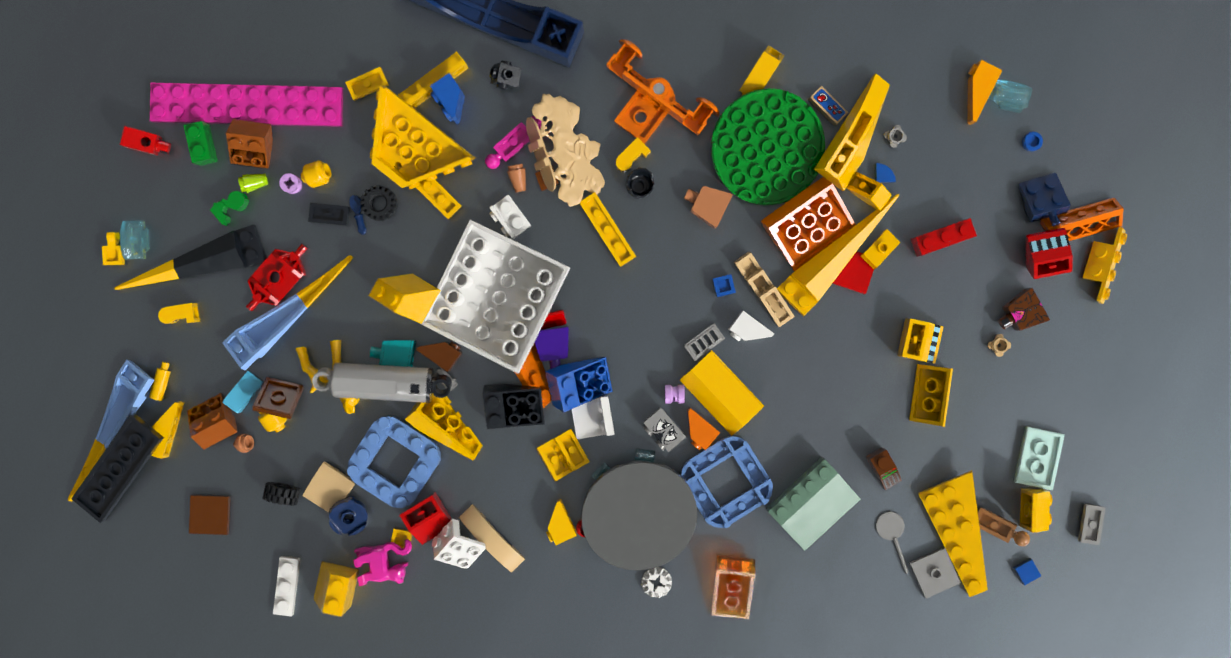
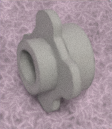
[884,125,907,148]

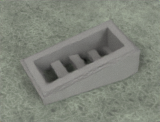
[683,323,725,361]

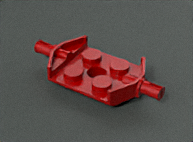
[246,243,308,311]

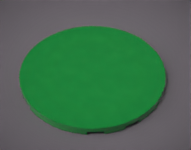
[711,88,825,205]

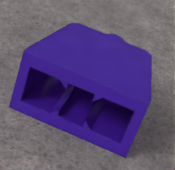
[535,327,569,369]

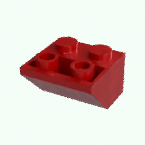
[399,492,452,545]

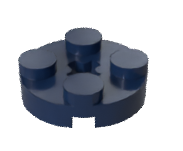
[329,497,368,536]

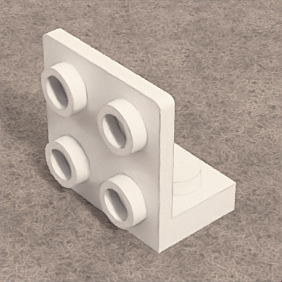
[572,395,614,439]

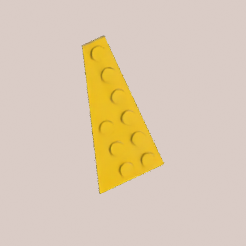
[919,470,988,597]

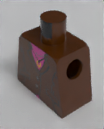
[998,288,1050,331]

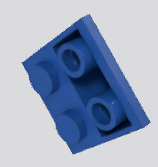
[430,73,465,124]

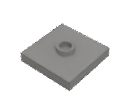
[909,547,961,598]

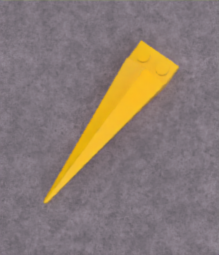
[777,194,899,317]

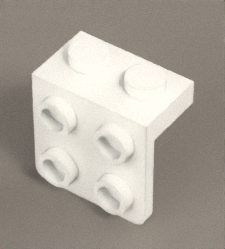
[432,519,486,568]

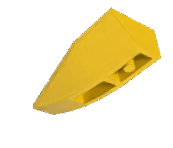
[814,73,890,191]

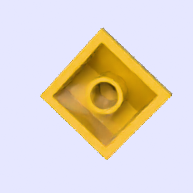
[1020,488,1052,533]

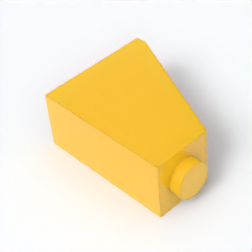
[739,45,785,95]

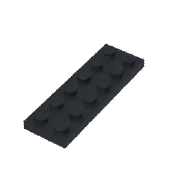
[71,413,164,523]

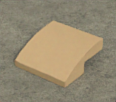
[302,461,356,513]

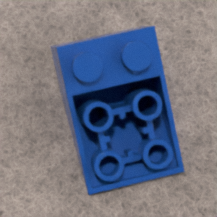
[545,356,613,412]

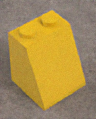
[368,274,441,324]
[313,561,359,617]

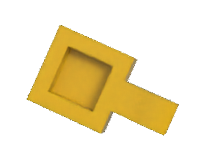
[102,232,125,265]

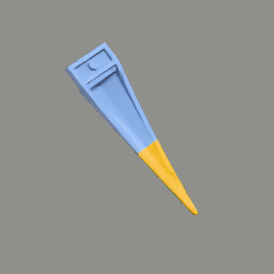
[222,255,353,370]
[68,359,154,501]

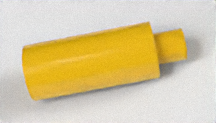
[149,362,171,401]

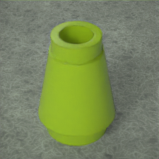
[238,173,268,193]

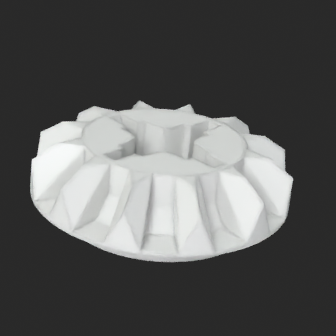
[641,567,672,598]

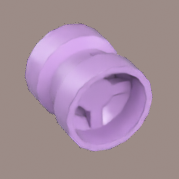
[665,385,685,404]

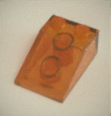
[711,555,755,619]

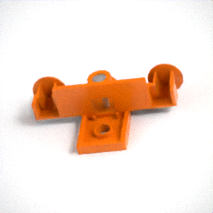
[606,39,719,144]

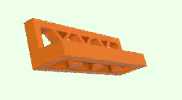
[1041,198,1123,241]

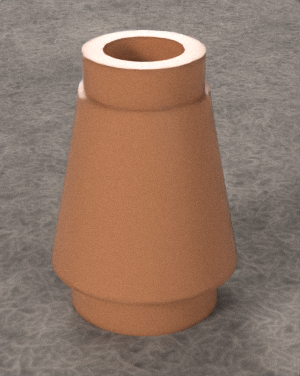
[507,163,526,193]

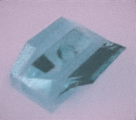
[989,80,1033,113]
[120,221,150,260]

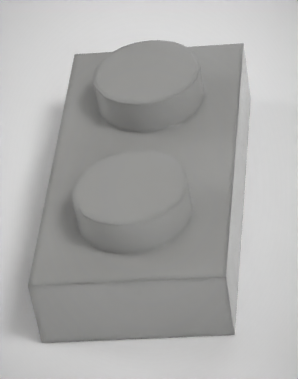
[1078,503,1106,545]

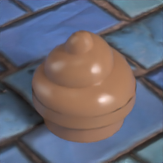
[233,433,254,453]

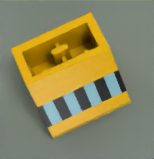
[897,318,943,364]

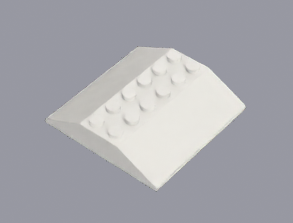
[420,220,570,374]

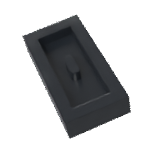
[308,203,350,226]

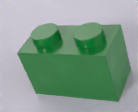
[183,121,218,166]

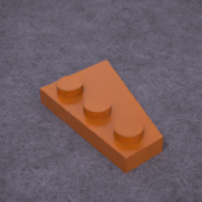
[515,342,552,408]

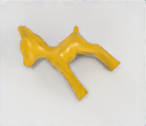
[295,340,360,414]

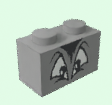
[643,407,686,452]

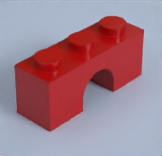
[911,218,977,257]

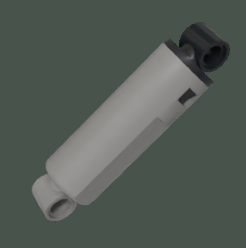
[312,363,452,403]

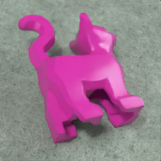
[353,539,412,586]

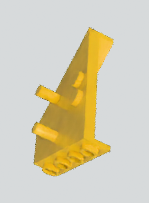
[370,85,476,190]

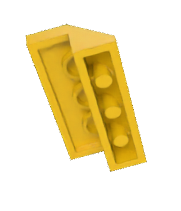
[680,350,764,436]

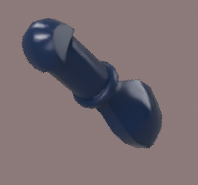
[349,195,367,235]

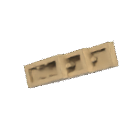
[734,251,795,327]

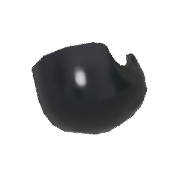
[626,168,655,198]

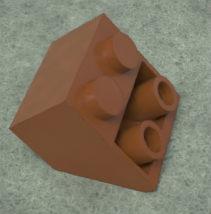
[226,119,273,168]
[187,393,237,450]

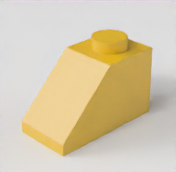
[846,172,892,211]
[546,499,577,545]

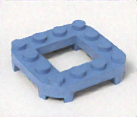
[347,416,441,508]
[681,435,773,528]

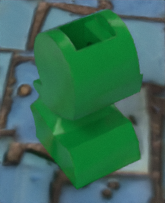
[210,191,249,226]

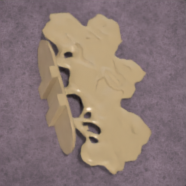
[526,94,605,207]

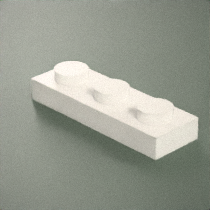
[273,556,301,616]

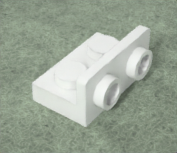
[489,195,531,239]

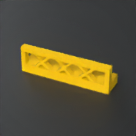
[398,51,469,109]

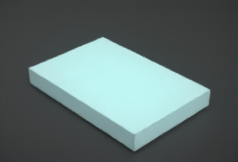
[1013,426,1065,491]

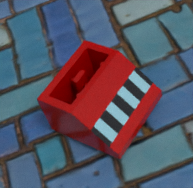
[1026,228,1073,279]

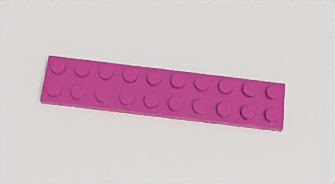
[150,83,343,127]

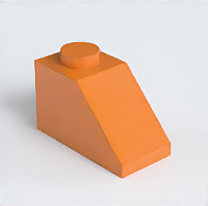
[687,407,720,451]

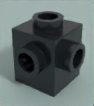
[489,61,522,90]

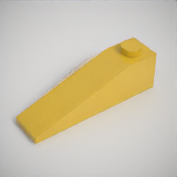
[405,394,483,460]

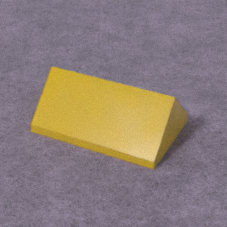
[909,364,953,427]

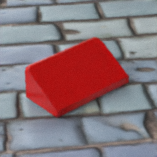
[540,310,567,330]

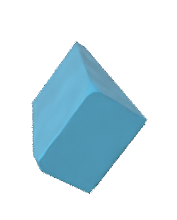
[222,371,263,413]

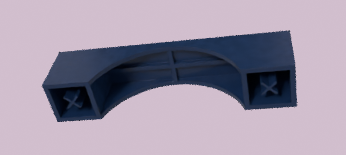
[408,0,584,68]

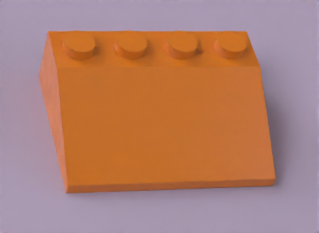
[761,177,856,271]

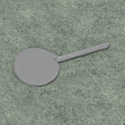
[876,512,908,574]

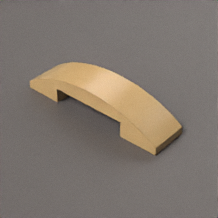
[459,504,525,572]

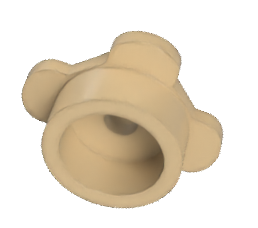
[988,334,1011,357]

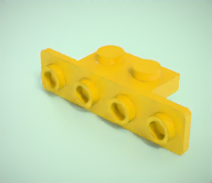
[1083,227,1127,304]

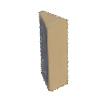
[808,86,848,126]

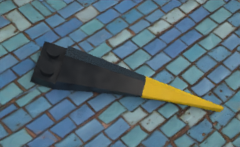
[114,225,266,290]

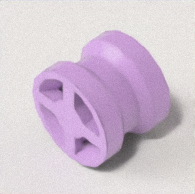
[279,173,302,194]

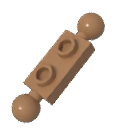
[978,507,1030,547]

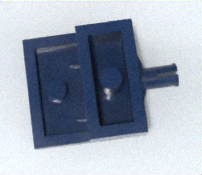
[1018,173,1071,226]

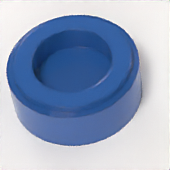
[1022,132,1043,152]

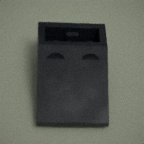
[482,384,545,429]

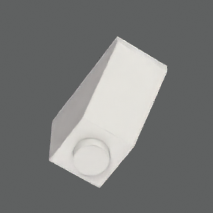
[728,311,774,341]

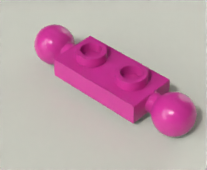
[485,115,542,169]

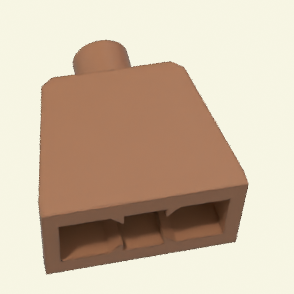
[684,186,733,229]

